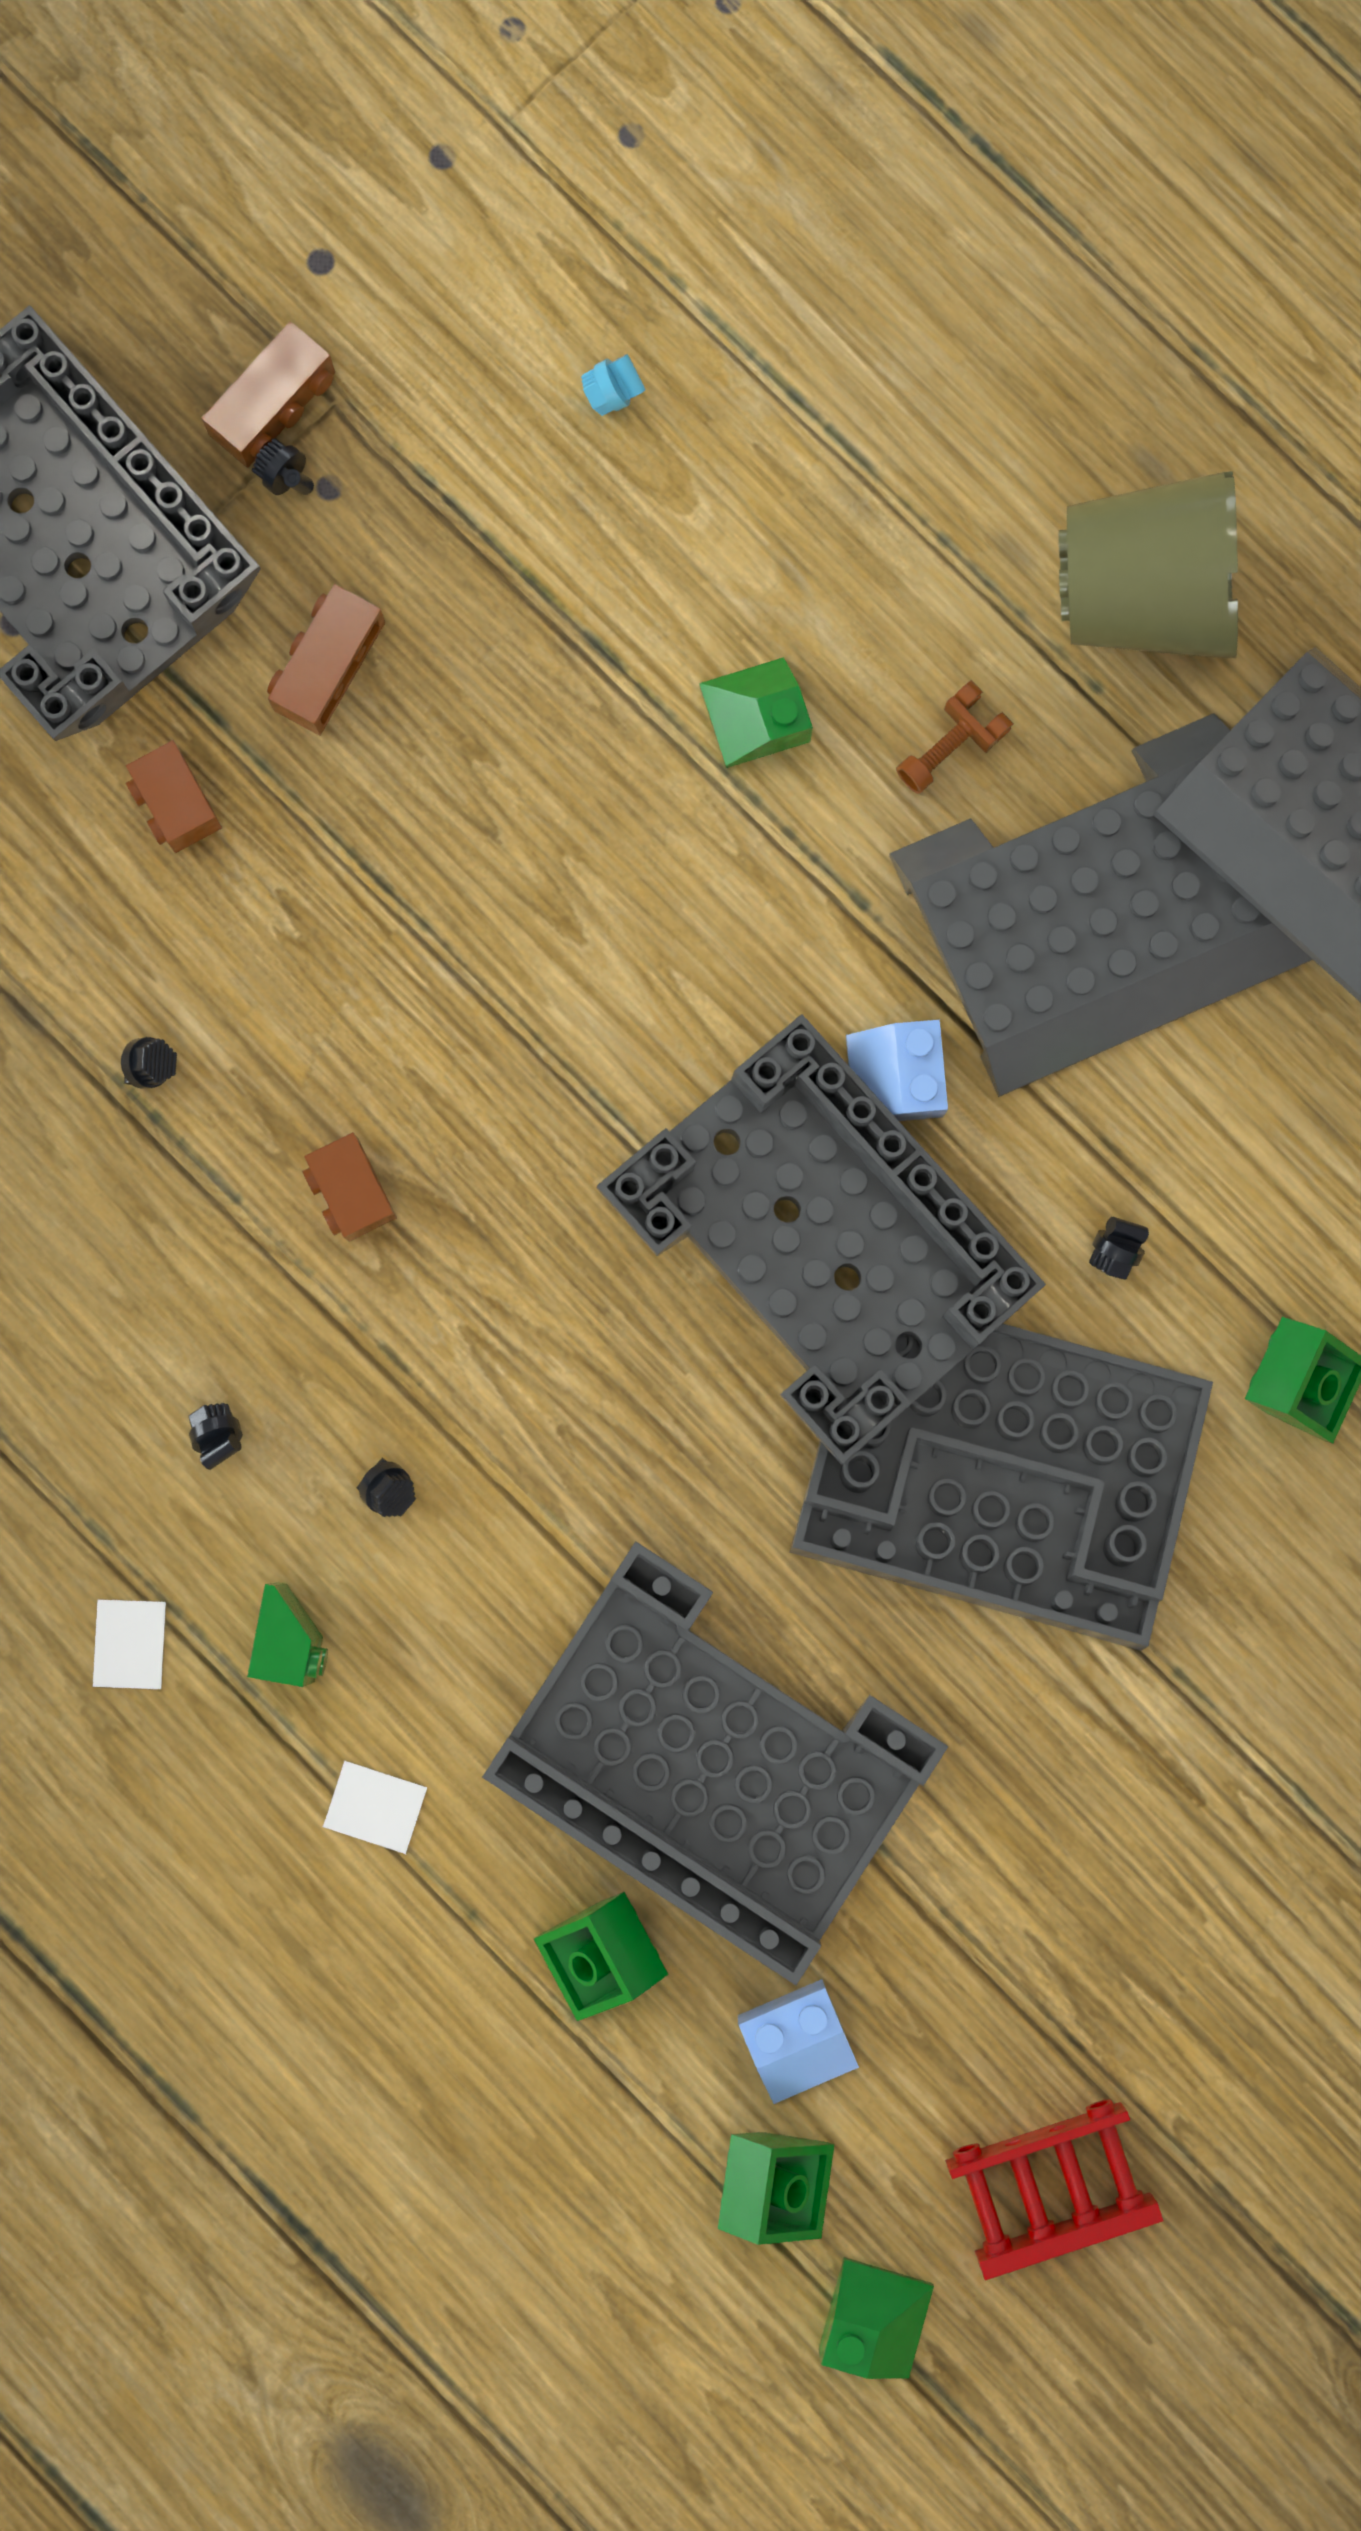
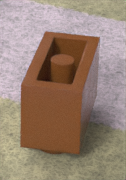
[125,740,222,853]
[302,1132,397,1242]

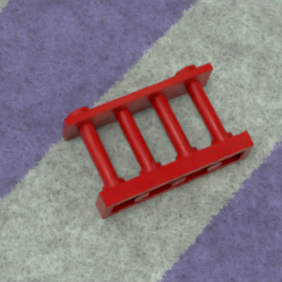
[945,2099,1164,2281]

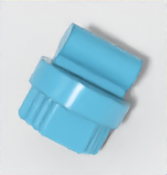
[581,354,646,416]

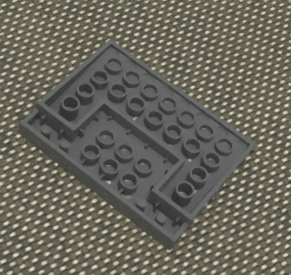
[789,1324,1213,1651]

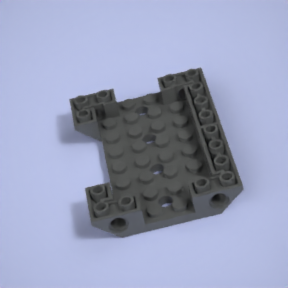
[0,305,261,741]
[596,1014,1046,1465]

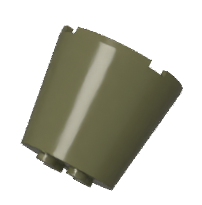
[1059,471,1238,659]

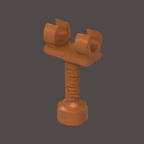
[896,680,1013,794]

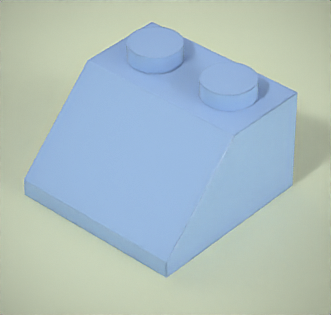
[846,1019,948,1121]
[737,1979,859,2104]

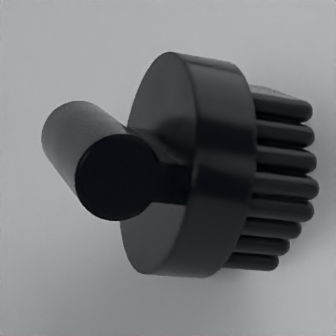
[252,438,314,495]
[121,1037,177,1089]
[1089,1217,1149,1280]
[188,1403,243,1470]
[356,1457,416,1517]

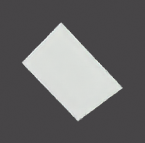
[93,1599,166,1689]
[323,1761,427,1854]

